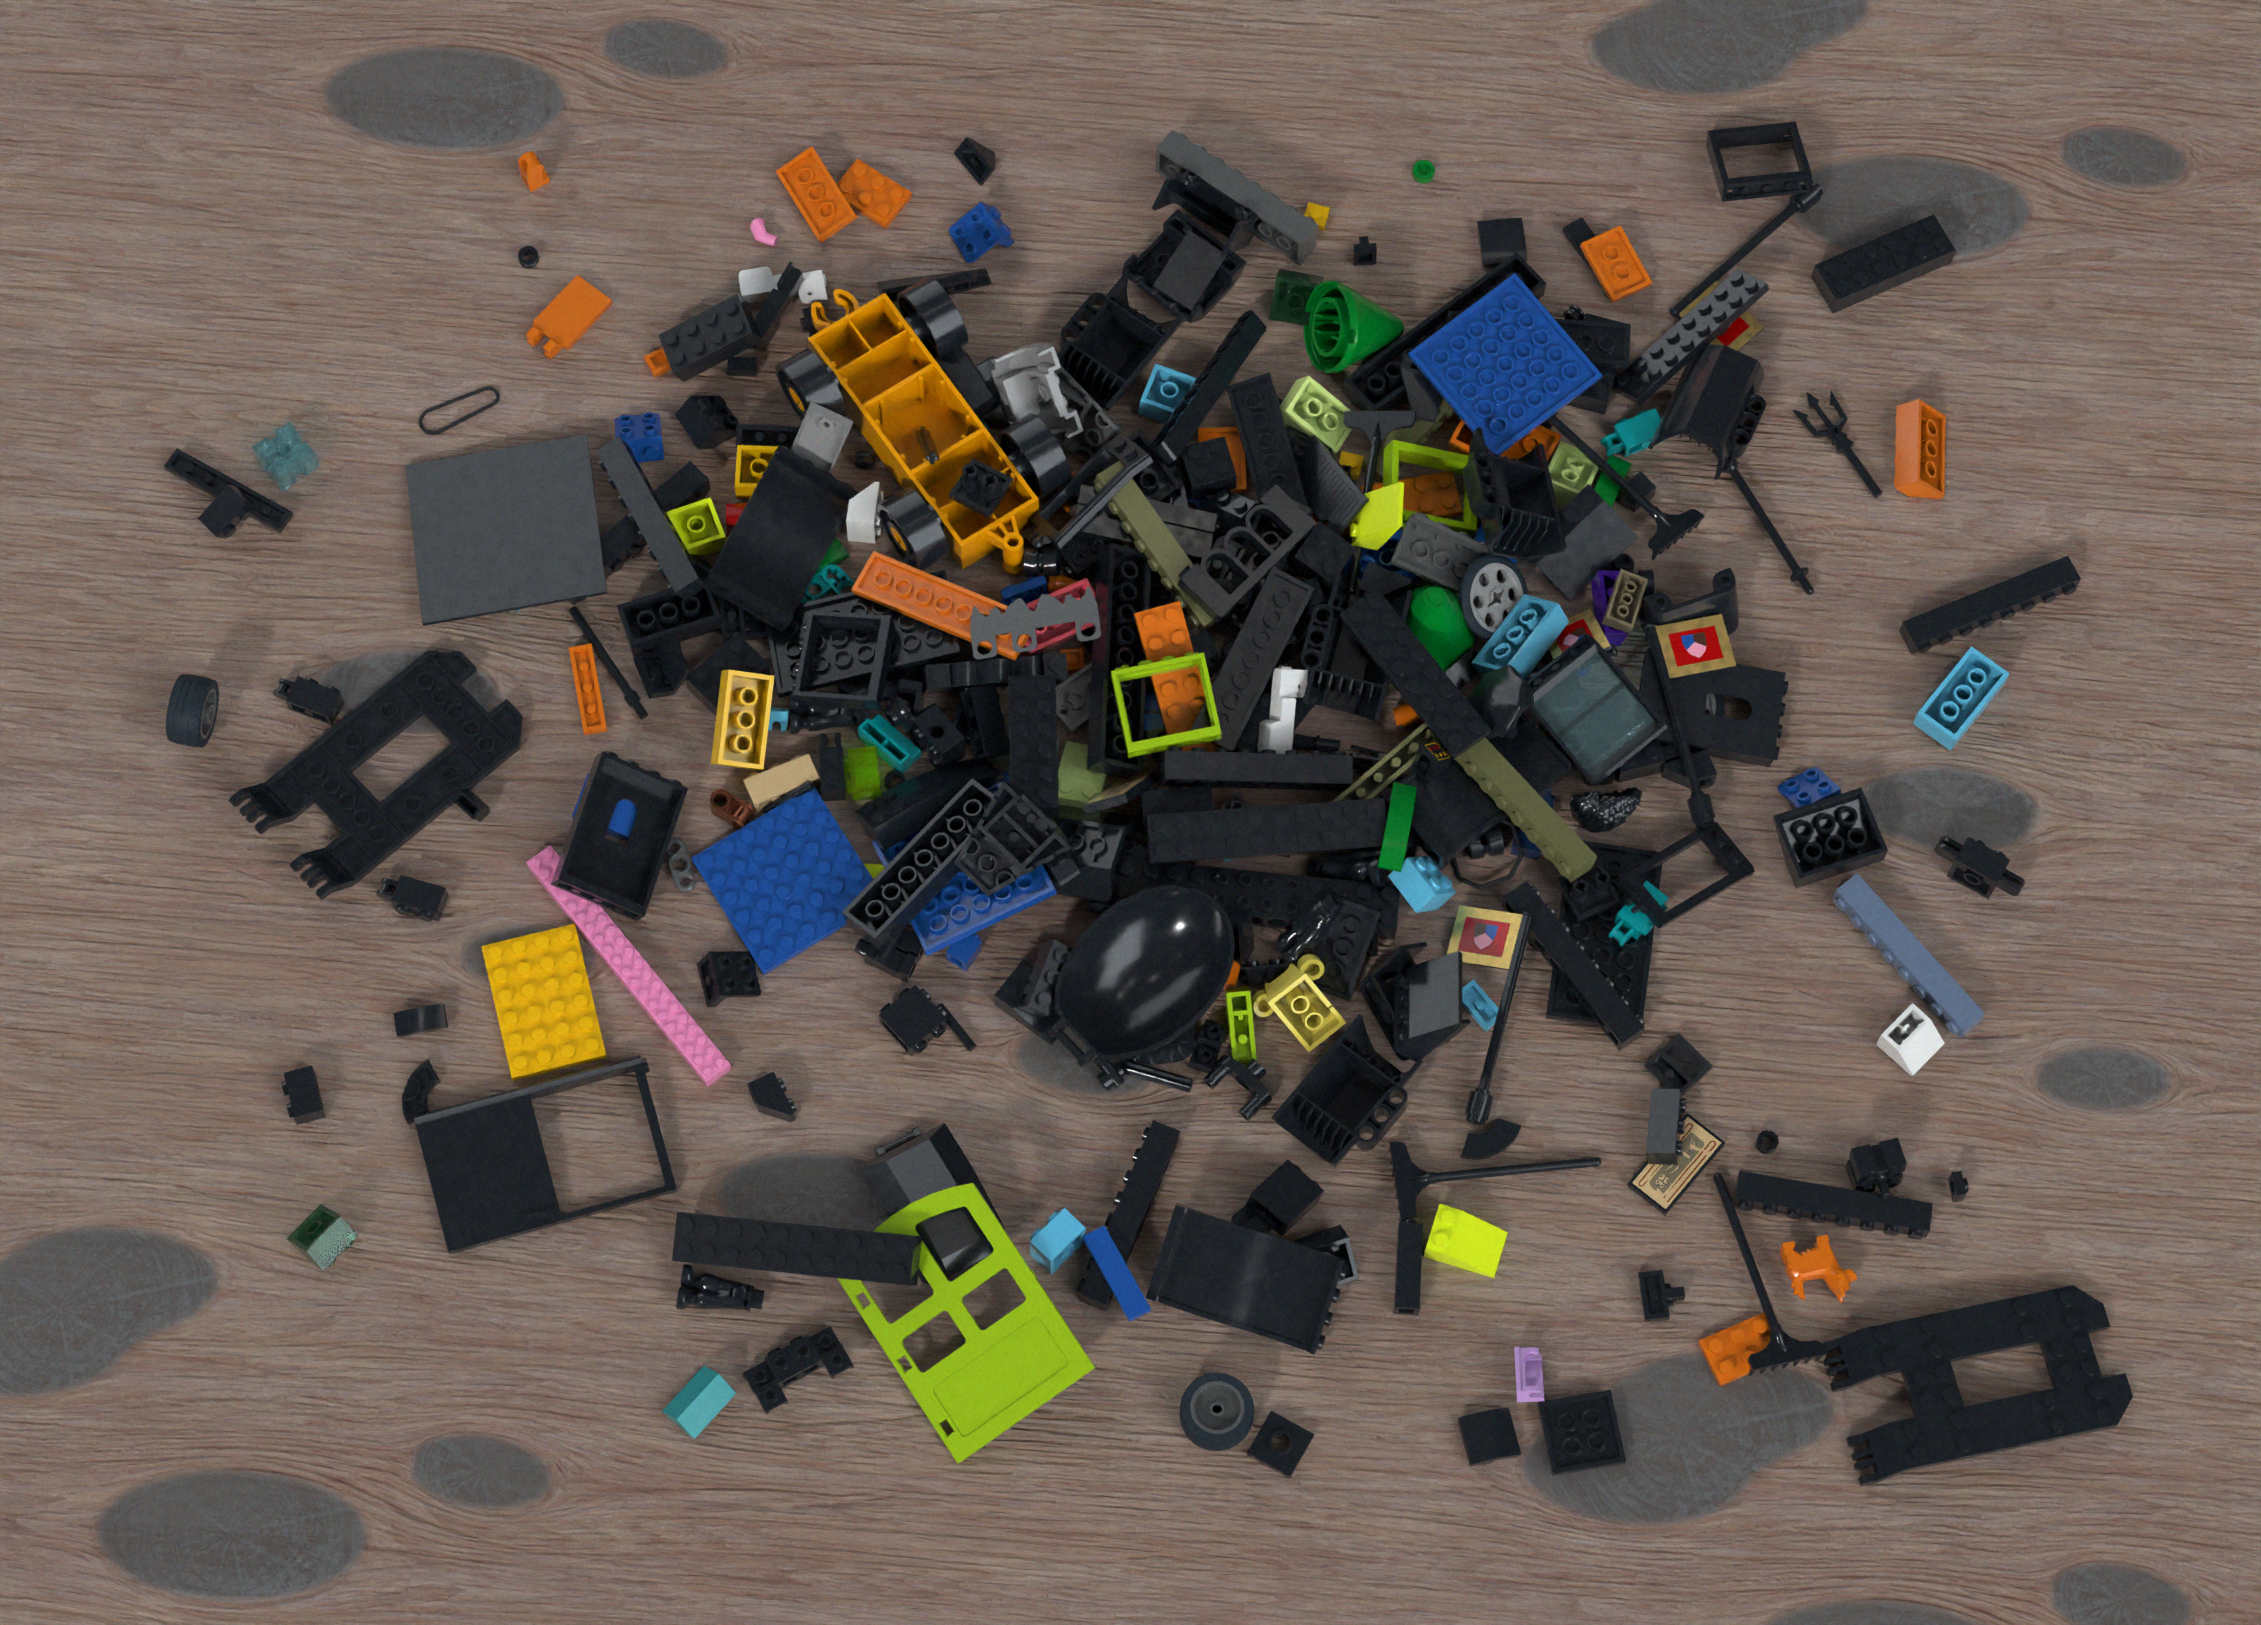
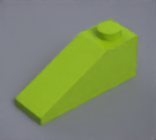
[1224,986,1257,1063]

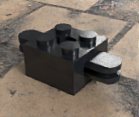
[1934,836,2025,899]

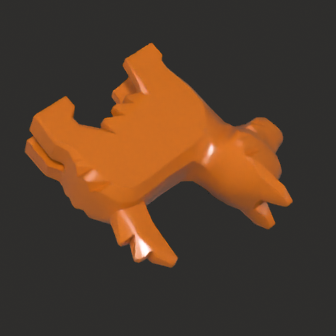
[1779,1235,1857,1303]

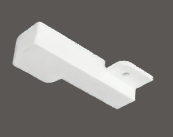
[739,266,828,303]
[1257,666,1308,754]

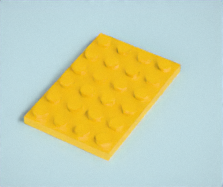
[481,924,607,1081]

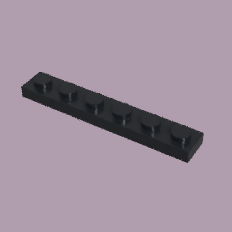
[164,448,293,533]

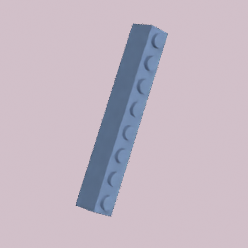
[1833,873,1985,1038]

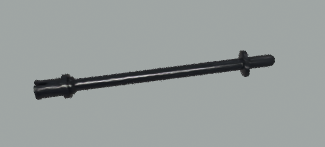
[1712,449,1814,595]

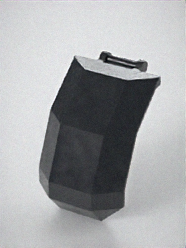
[859,1123,1006,1285]

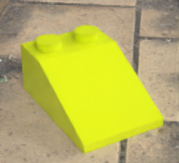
[1349,482,1404,550]
[1424,1204,1508,1278]

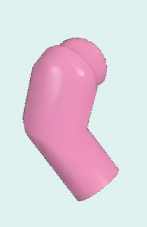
[750,218,778,247]

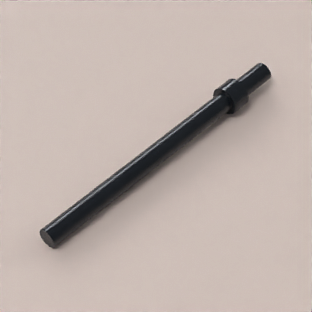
[569,606,648,719]

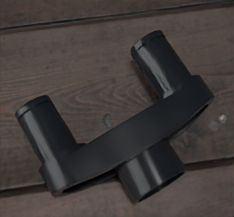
[1203,1055,1272,1121]

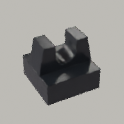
[1353,236,1377,266]

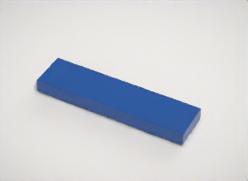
[1083,1225,1151,1322]

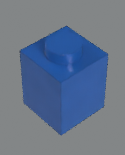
[946,933,982,972]

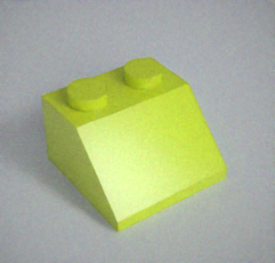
[667,497,726,556]

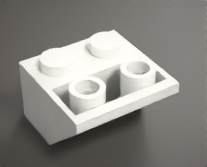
[846,482,884,544]
[1876,1003,1945,1076]

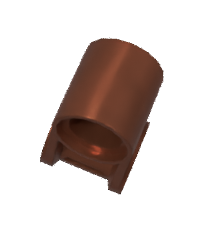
[710,789,756,830]

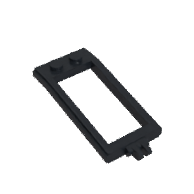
[1028,433,1153,549]
[1619,822,1755,929]

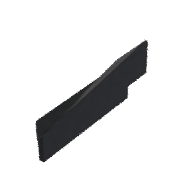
[877,268,991,302]

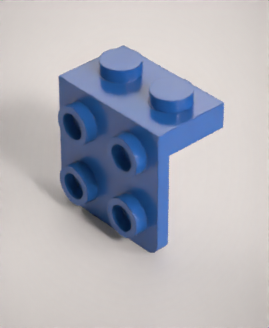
[949,202,1015,264]
[614,412,665,463]
[1000,575,1048,606]
[1778,767,1841,808]

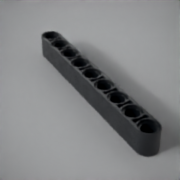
[1150,310,1267,465]

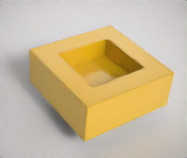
[1304,202,1330,231]
[1339,451,1364,480]

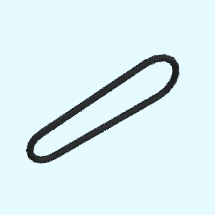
[419,387,500,435]

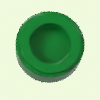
[1412,160,1435,183]

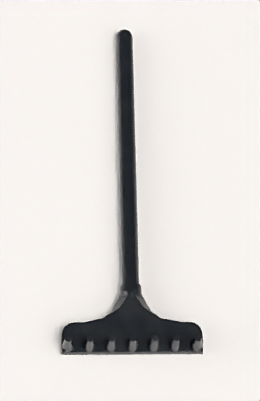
[1343,411,1419,594]
[1547,415,1705,560]
[1388,1142,1601,1222]
[1713,1173,1827,1376]

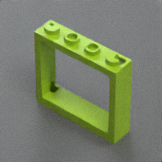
[1383,440,1477,537]
[1111,652,1222,758]

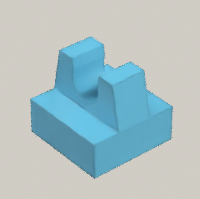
[768,707,790,731]

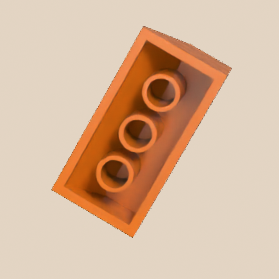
[1894,399,1946,499]

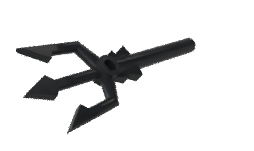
[1792,390,1883,498]

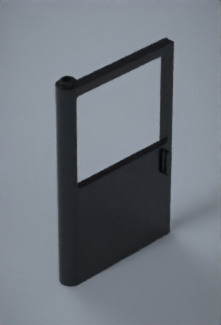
[414,1055,677,1254]

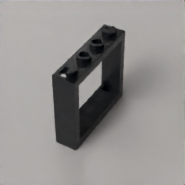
[1706,121,1812,202]
[792,610,896,711]

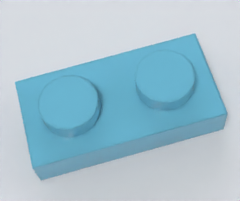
[1462,979,1499,1032]

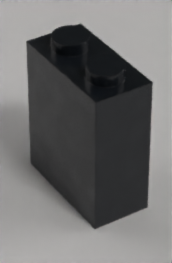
[1246,1159,1324,1236]

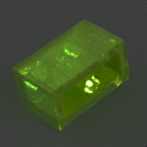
[844,746,881,801]

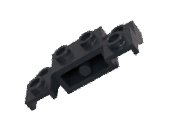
[743,1326,854,1414]

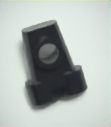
[1093,1056,1126,1091]

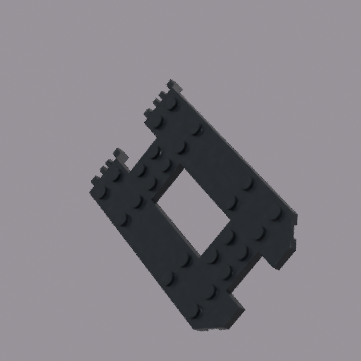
[229,650,523,900]
[1822,1285,2133,1486]

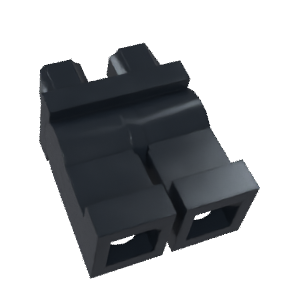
[855,929,924,983]

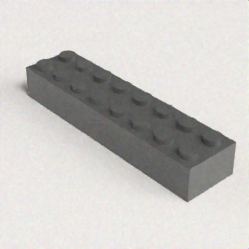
[1155,130,1318,266]

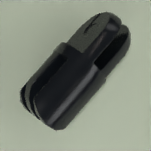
[1349,744,1388,772]

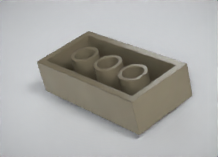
[1602,569,1648,634]

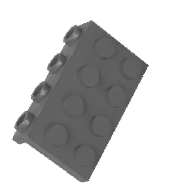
[1390,513,1495,601]

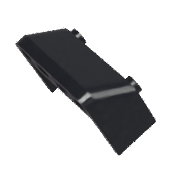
[1152,170,1255,256]
[1361,942,1471,1061]

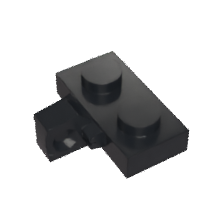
[1638,1270,1685,1322]

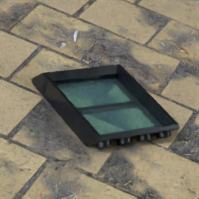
[1527,633,1668,787]

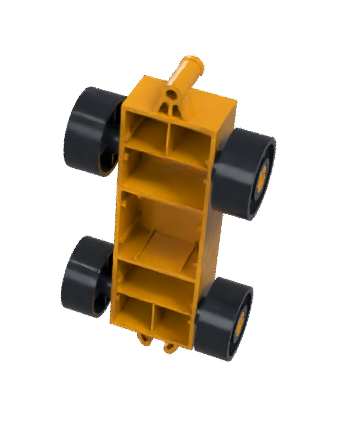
[775,276,1072,574]

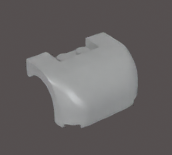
[991,343,1084,438]

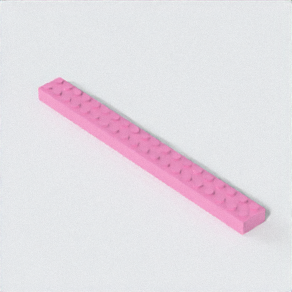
[526,845,731,1087]

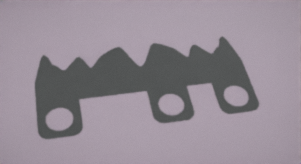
[970,586,1101,660]

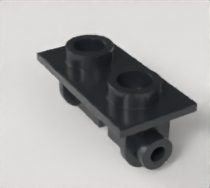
[1240,958,1289,985]

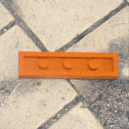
[568,643,608,736]

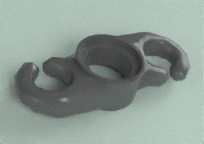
[667,838,696,892]

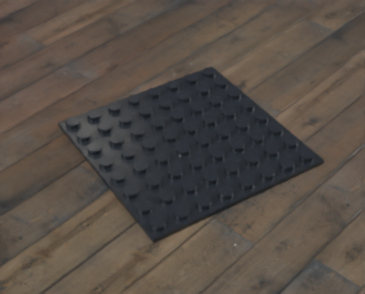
[406,434,607,626]

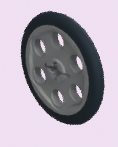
[1459,554,1528,641]

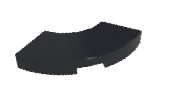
[402,1060,440,1125]
[1461,1119,1521,1160]

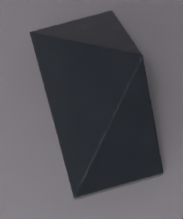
[954,137,995,185]

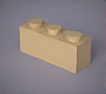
[743,754,821,813]

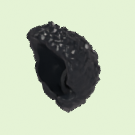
[1569,787,1642,833]

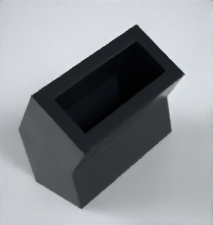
[453,788,490,822]

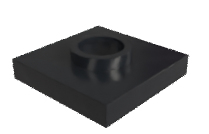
[1247,1411,1314,1478]

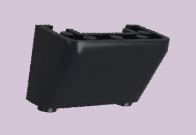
[1638,567,1739,645]

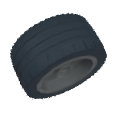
[166,674,219,747]
[1179,1372,1254,1451]

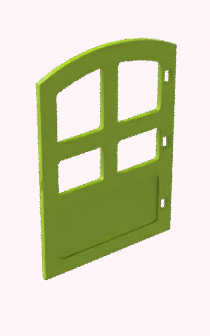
[837,1183,1096,1464]

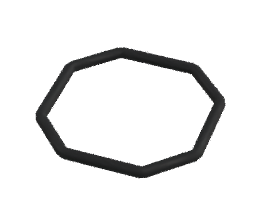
[1451,819,1524,890]

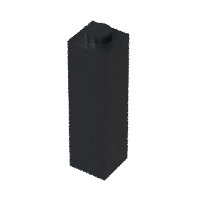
[1393,1219,1423,1315]

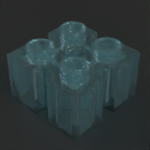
[252,422,320,492]

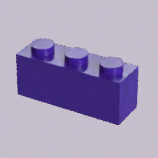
[1591,570,1628,646]

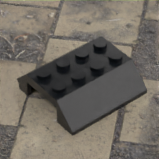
[1122,209,1246,323]

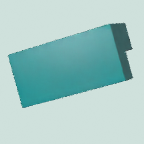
[858,714,922,774]
[662,1366,736,1439]

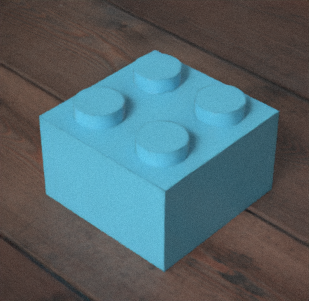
[1138,363,1197,423]
[1388,856,1456,913]
[1030,1208,1086,1275]

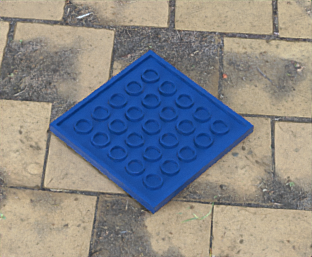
[1408,273,1602,456]
[872,781,1057,956]
[691,787,873,975]

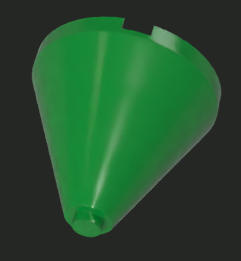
[1303,281,1404,373]
[1395,586,1475,671]

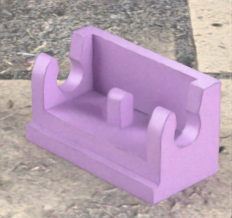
[1514,1347,1544,1402]

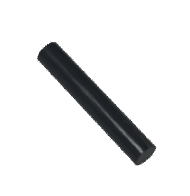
[762,780,814,814]
[939,1003,977,1052]

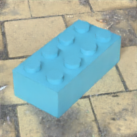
[1472,594,1569,679]
[1913,646,2010,751]

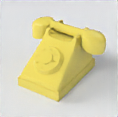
[1251,954,1346,1052]

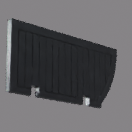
[1297,435,1369,536]

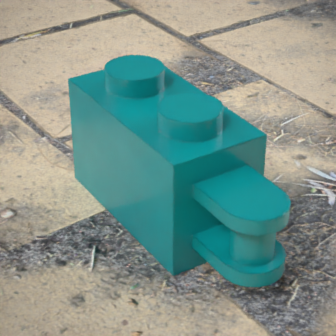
[1599,408,1665,458]
[1609,880,1669,946]

